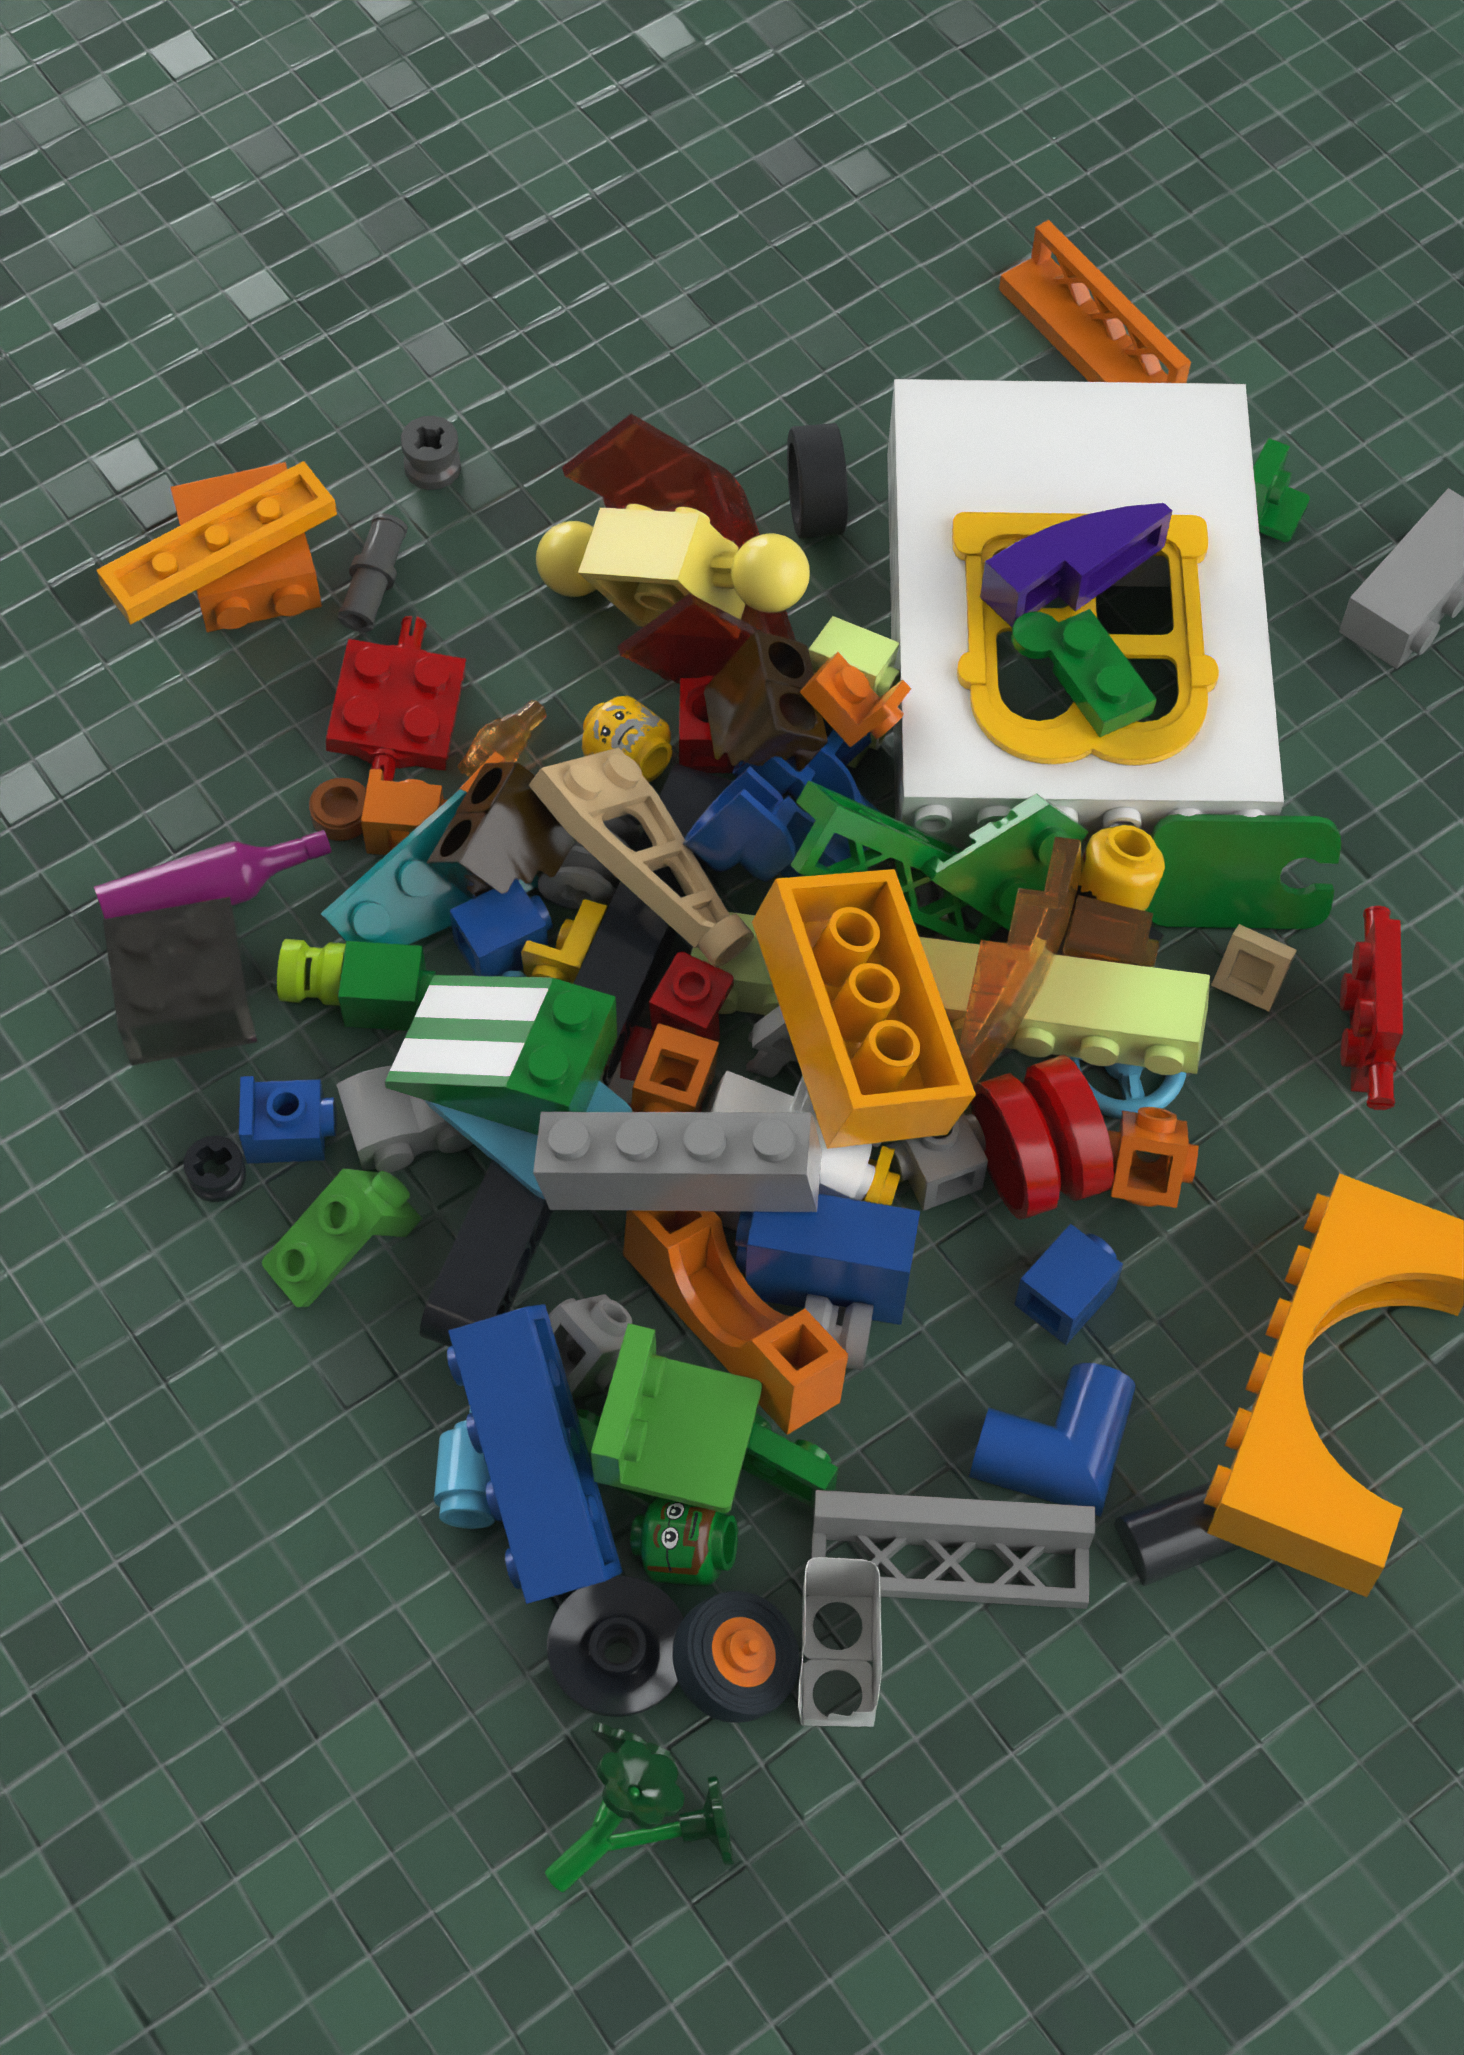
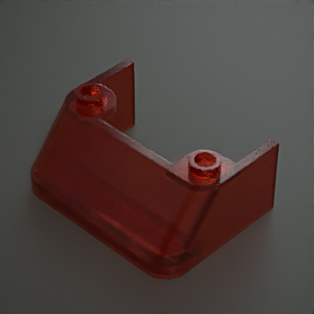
[562,414,796,684]

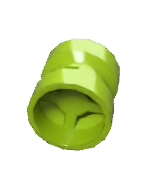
[277,939,346,1006]

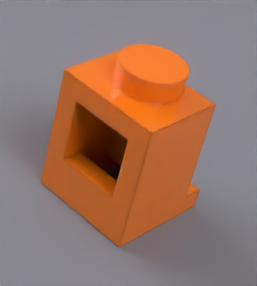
[361,769,447,855]
[631,1023,719,1112]

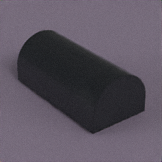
[1114,1481,1242,1586]

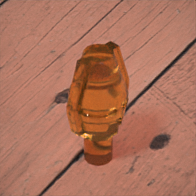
[457,700,547,778]

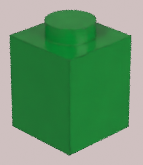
[338,941,436,1031]

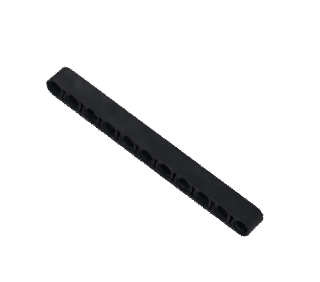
[420,763,733,1347]

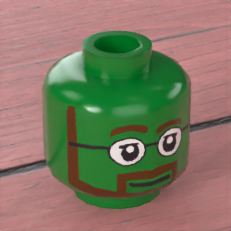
[630,1497,738,1587]

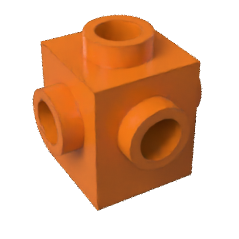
[1107,1107,1199,1208]

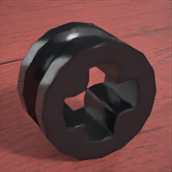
[184,1135,246,1202]

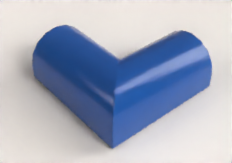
[969,1363,1136,1517]

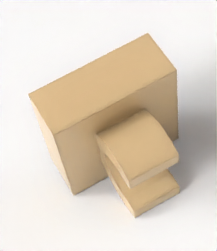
[1211,924,1297,1011]

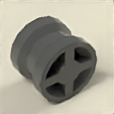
[401,416,461,490]

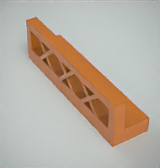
[999,220,1191,383]

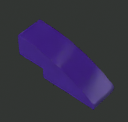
[980,503,1173,628]

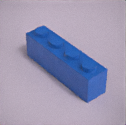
[447,1304,623,1604]

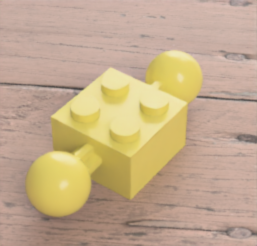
[536,504,810,635]

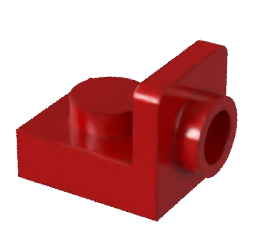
[649,952,734,1042]

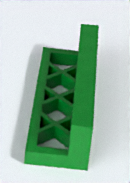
[791,780,1001,946]

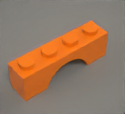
[623,1210,848,1435]

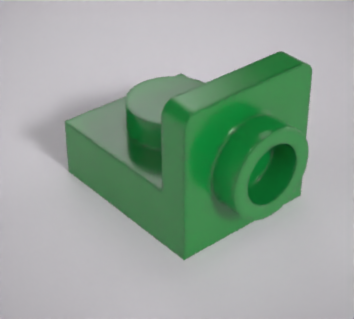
[1253,438,1310,542]

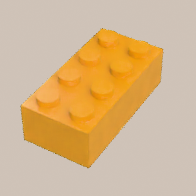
[752,869,976,1149]

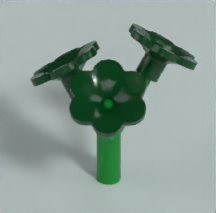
[545,1722,734,1893]

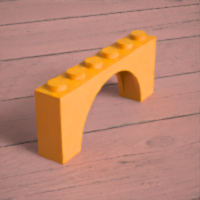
[1204,1173,1464,1597]

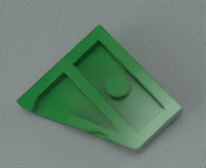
[920,793,1089,932]

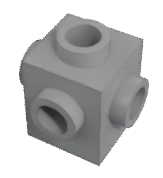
[887,1112,988,1211]
[549,1294,632,1399]

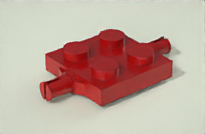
[326,616,466,789]
[1340,906,1403,1110]

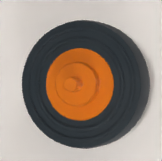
[672,1591,799,1723]

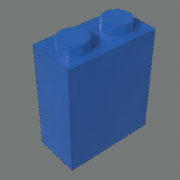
[735,1194,920,1325]

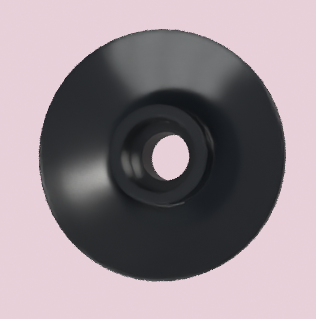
[547,1576,684,1717]

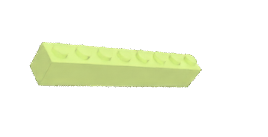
[691,912,1210,1075]

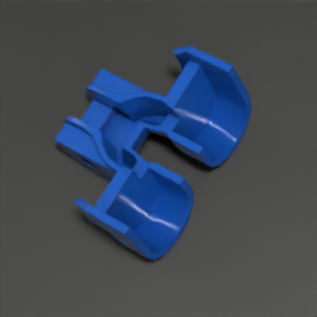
[683,718,880,882]

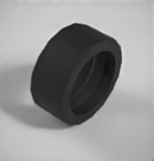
[787,423,848,538]

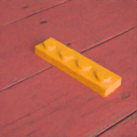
[96,461,337,625]

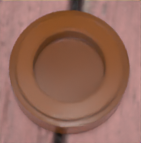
[309,778,366,841]

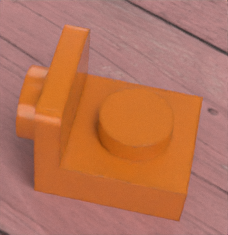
[800,652,911,747]

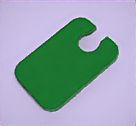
[1145,814,1341,929]

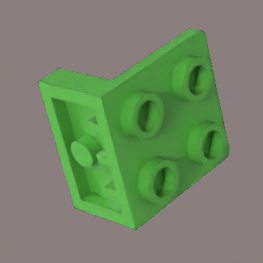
[591,1323,762,1513]

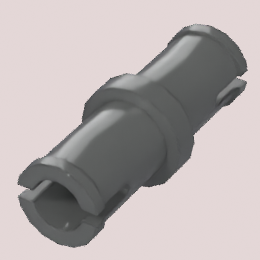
[337,513,408,632]

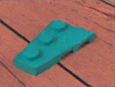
[321,789,539,945]

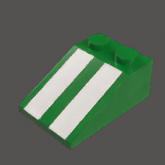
[385,975,617,1135]

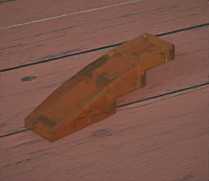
[959,837,1081,1087]

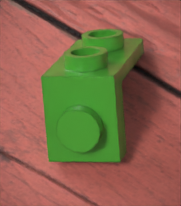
[262,1169,422,1308]

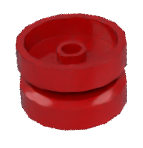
[971,1055,1114,1220]

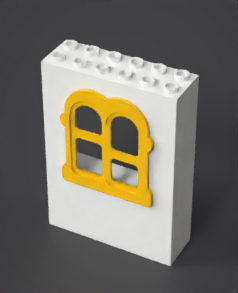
[887,379,1284,867]

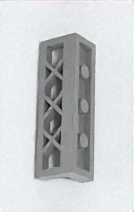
[811,1490,1095,1609]

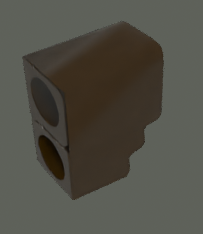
[704,631,828,772]
[427,762,576,899]

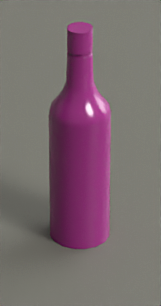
[94,830,332,946]

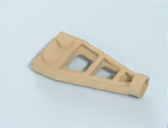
[529,747,754,967]

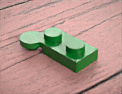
[1011,609,1157,737]

